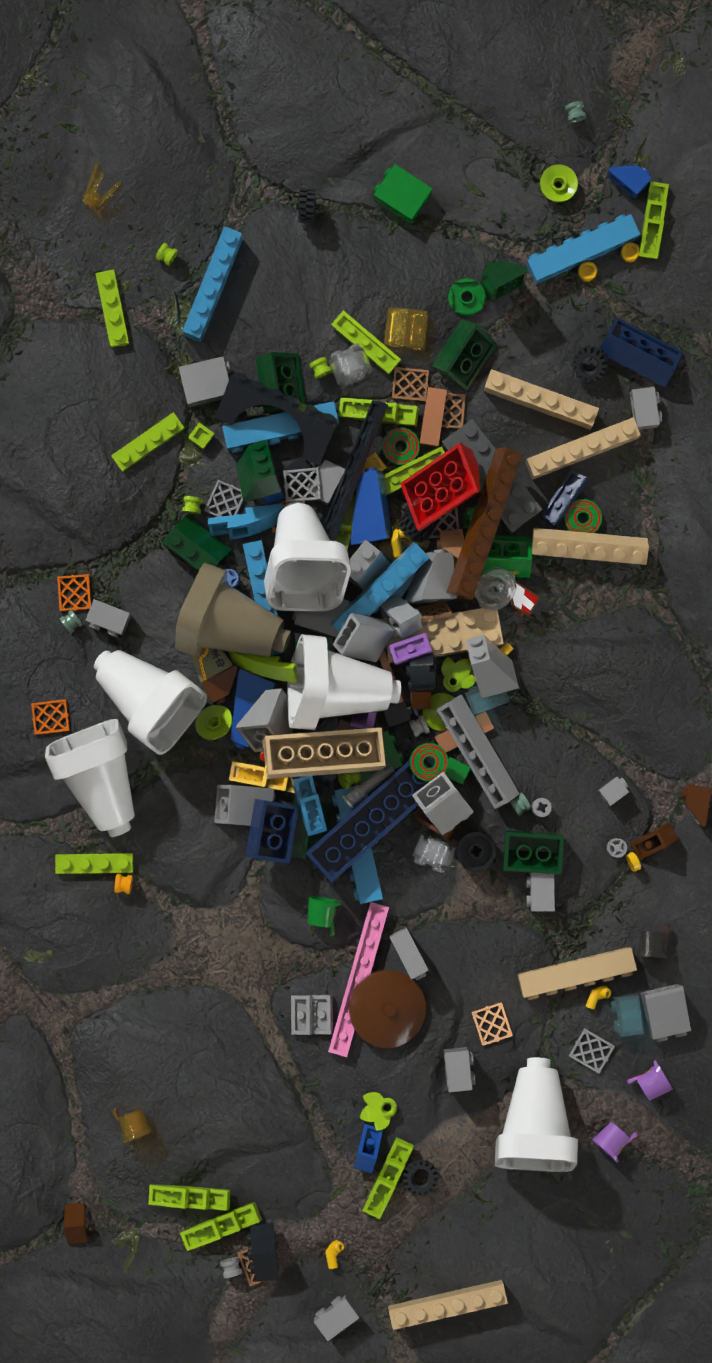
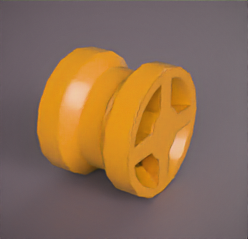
[114,874,133,894]

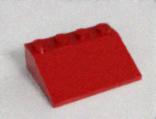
[400,443,480,531]

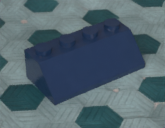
[600,317,683,387]

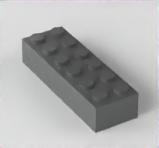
[441,419,542,535]

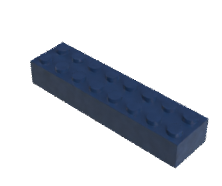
[305,757,434,883]

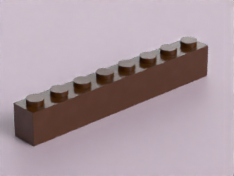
[446,447,523,599]

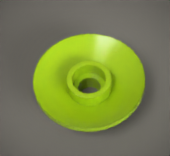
[540,164,578,202]
[423,693,454,731]
[195,705,233,740]

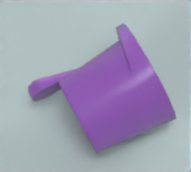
[627,1060,673,1101]
[592,1122,639,1163]

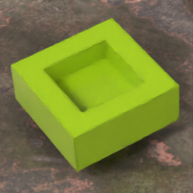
[188,423,215,450]

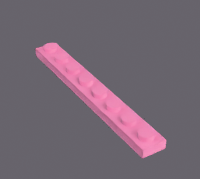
[328,902,389,1057]

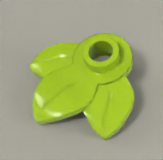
[441,657,476,692]
[360,1092,397,1131]

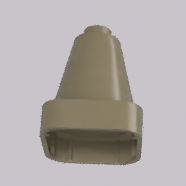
[175,563,291,657]

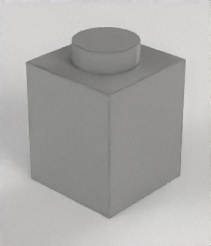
[597,777,629,806]

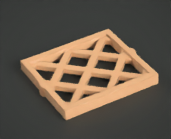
[472,1002,513,1046]

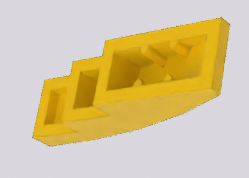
[229,761,295,793]

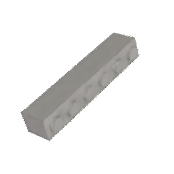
[436,695,520,809]

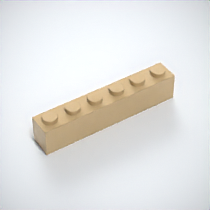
[484,369,599,430]
[525,417,641,480]
[531,528,649,565]
[517,947,637,1000]
[388,1280,508,1330]

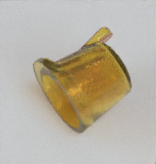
[112,1108,153,1145]

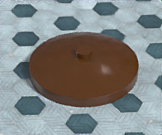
[349,969,426,1048]

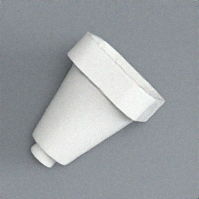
[264,501,351,611]
[287,634,401,730]
[94,650,208,755]
[45,719,135,837]
[495,1058,578,1172]

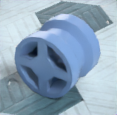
[226,569,239,588]

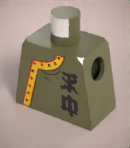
[191,648,234,683]

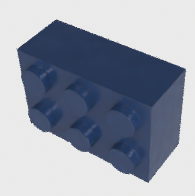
[246,799,299,864]

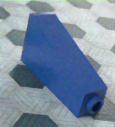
[351,467,392,546]
[230,669,276,750]

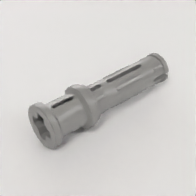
[341,762,396,811]

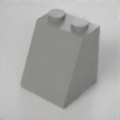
[348,540,391,592]
[405,549,457,604]
[466,635,519,698]
[236,688,294,752]
[412,772,474,835]
[214,785,276,826]
[640,984,691,1042]

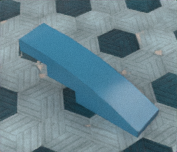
[290,776,327,836]

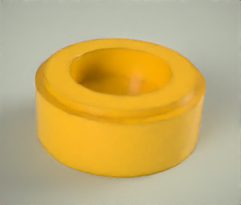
[620,242,640,262]
[578,261,597,282]
[625,852,641,872]

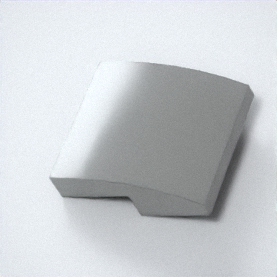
[291,995,333,1035]

